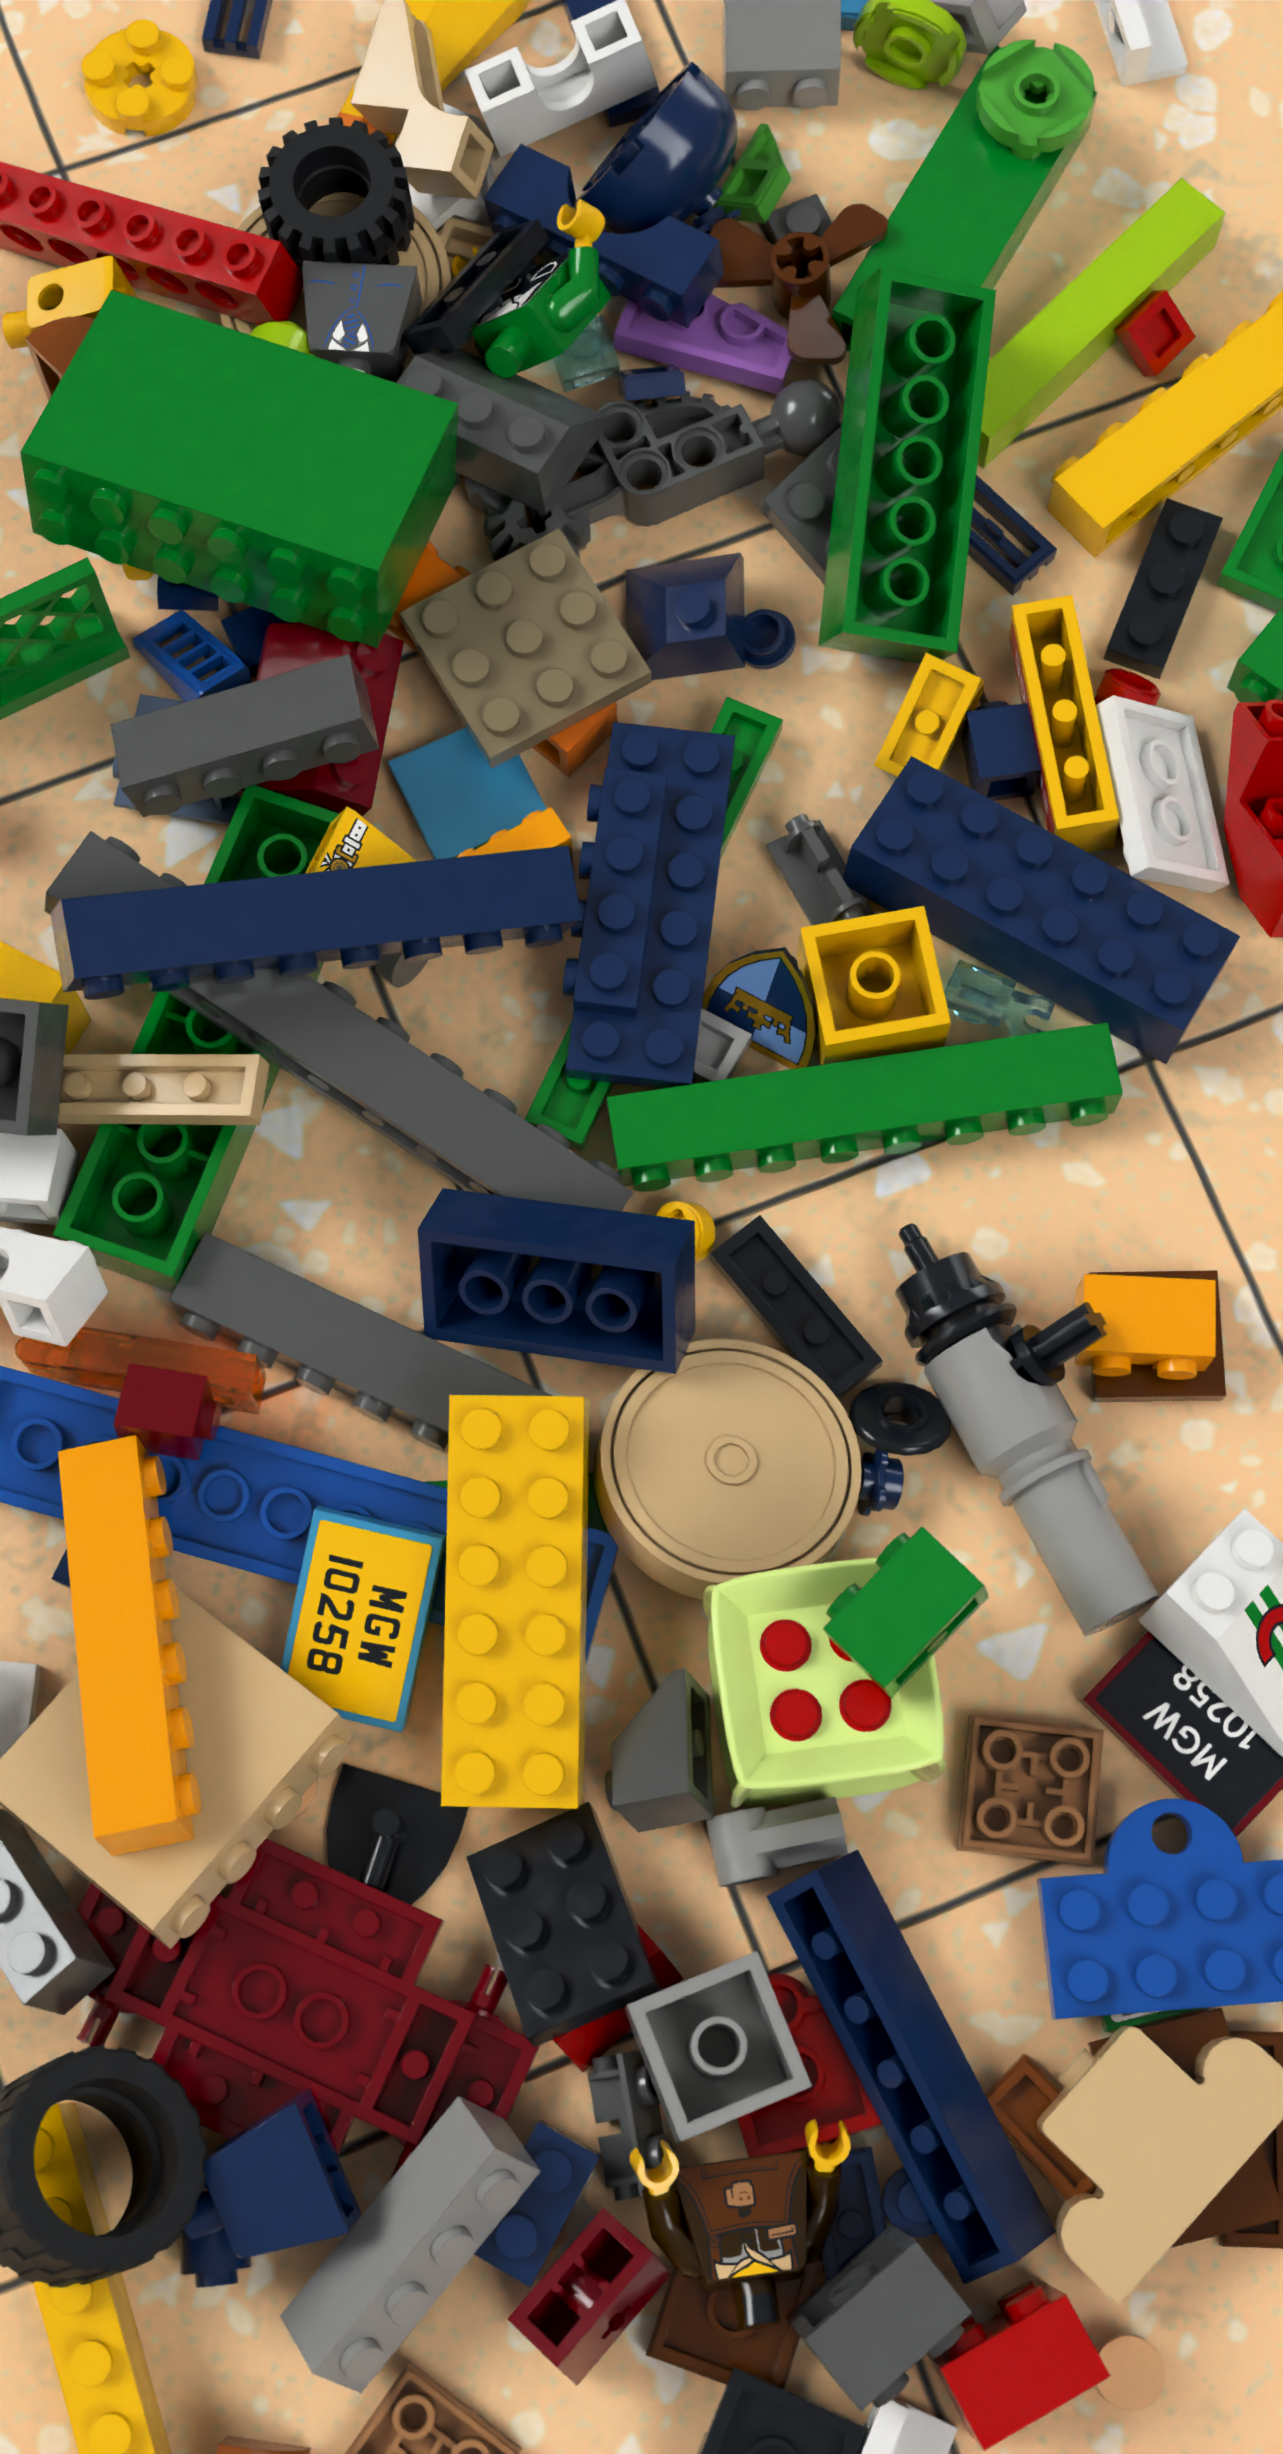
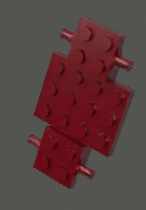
[76,1838,540,2184]

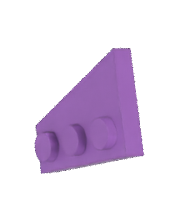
[613,294,794,394]

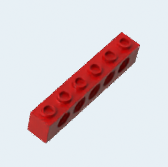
[0,162,304,325]

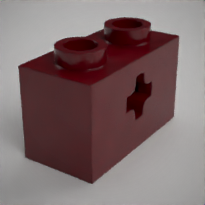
[507,2207,671,2386]

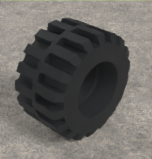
[258,117,414,274]

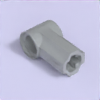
[706,1797,848,1887]

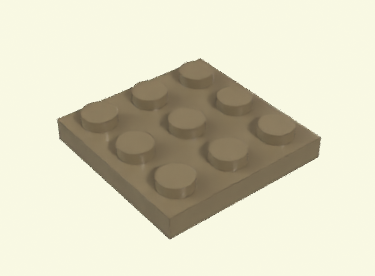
[400,528,652,769]

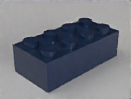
[418,1188,695,1374]

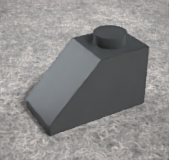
[605,1668,713,1832]

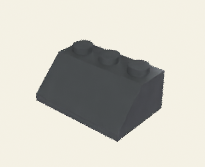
[396,348,608,515]

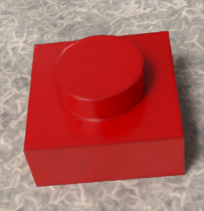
[1114,290,1196,376]

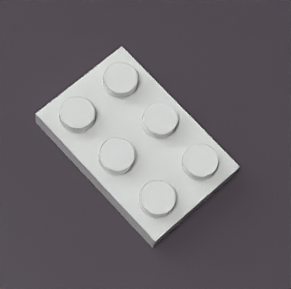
[1096,695,1230,893]

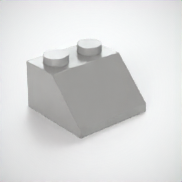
[722,0,841,110]

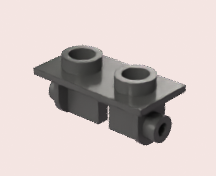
[766,814,875,926]
[587,2050,675,2201]

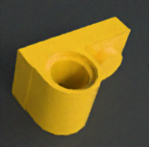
[873,653,985,777]

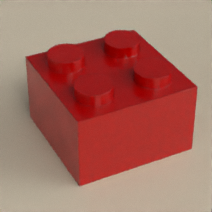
[927,2281,1111,2451]

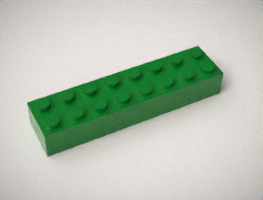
[53,785,339,1292]

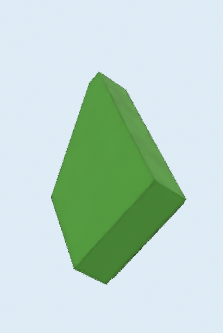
[713,123,792,223]

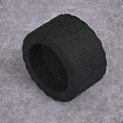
[0,2046,207,2288]

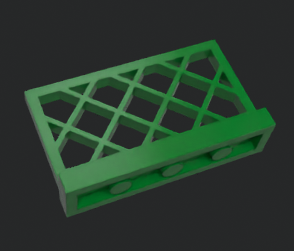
[0,557,131,720]

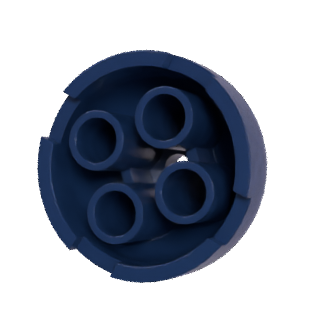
[576,61,738,234]

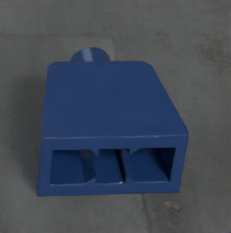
[183,2088,362,2258]

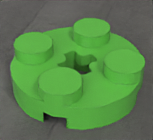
[976,40,1094,160]

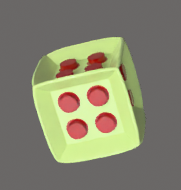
[703,1558,946,1808]

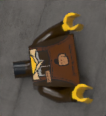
[630,2119,851,2330]

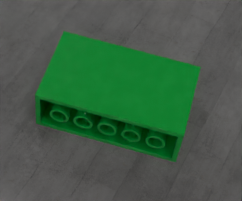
[20,290,458,648]

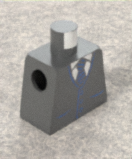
[302,261,422,382]

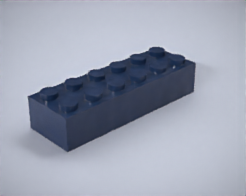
[843,756,1240,1064]

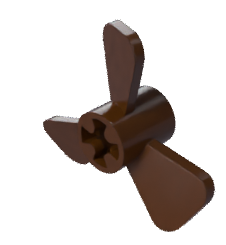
[710,203,888,365]

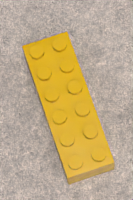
[441,1395,590,1809]

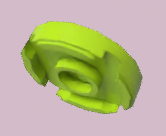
[853,0,967,89]

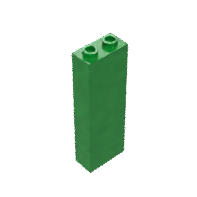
[832,46,1097,352]

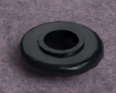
[849,1382,951,1456]

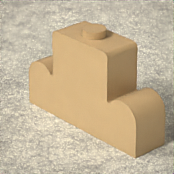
[1037,2026,1283,2306]

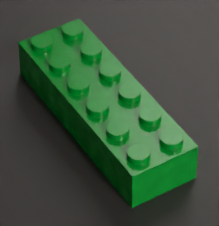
[818,266,996,664]

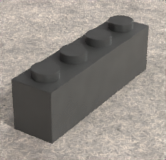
[111,654,379,817]

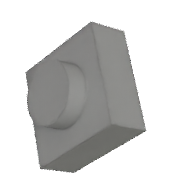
[693,1008,752,1083]

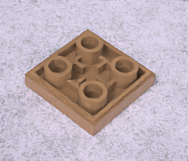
[957,1714,1104,1867]
[345,2361,522,2454]

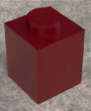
[113,1363,221,1461]

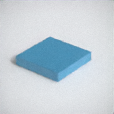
[388,728,546,860]

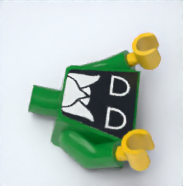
[451,199,612,378]

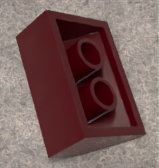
[235,622,404,816]

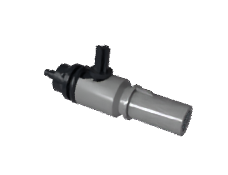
[895,1223,1159,1637]

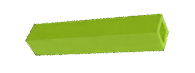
[978,178,1225,469]

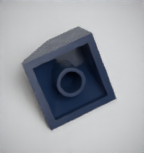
[626,553,745,680]

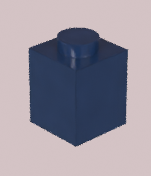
[961,701,1041,801]

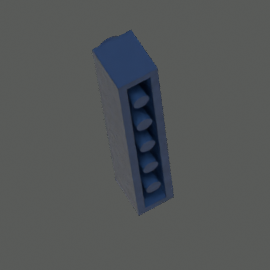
[767,1849,1056,2285]

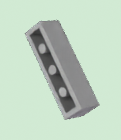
[280,2096,541,2393]

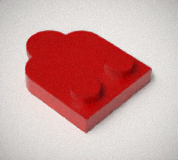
[737,1974,883,2158]

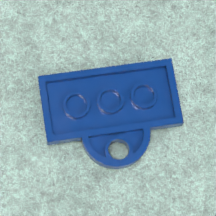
[1037,1799,1283,2020]

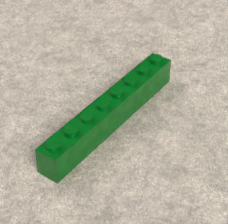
[607,1022,1123,1192]

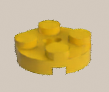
[81,19,198,137]

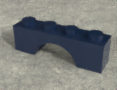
[483,144,724,329]

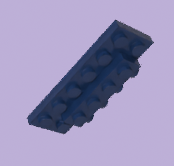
[563,722,735,1088]

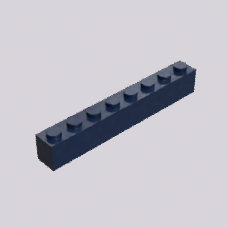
[50,846,582,1000]

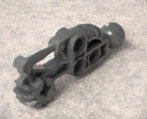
[465,379,843,561]

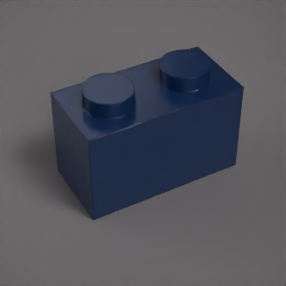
[474,2120,601,2288]

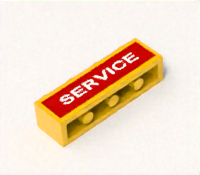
[1009,595,1119,852]

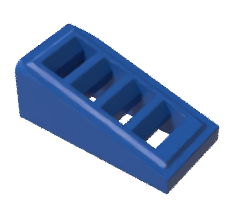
[132,610,251,702]

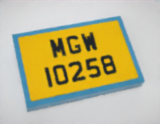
[281,1506,447,1733]

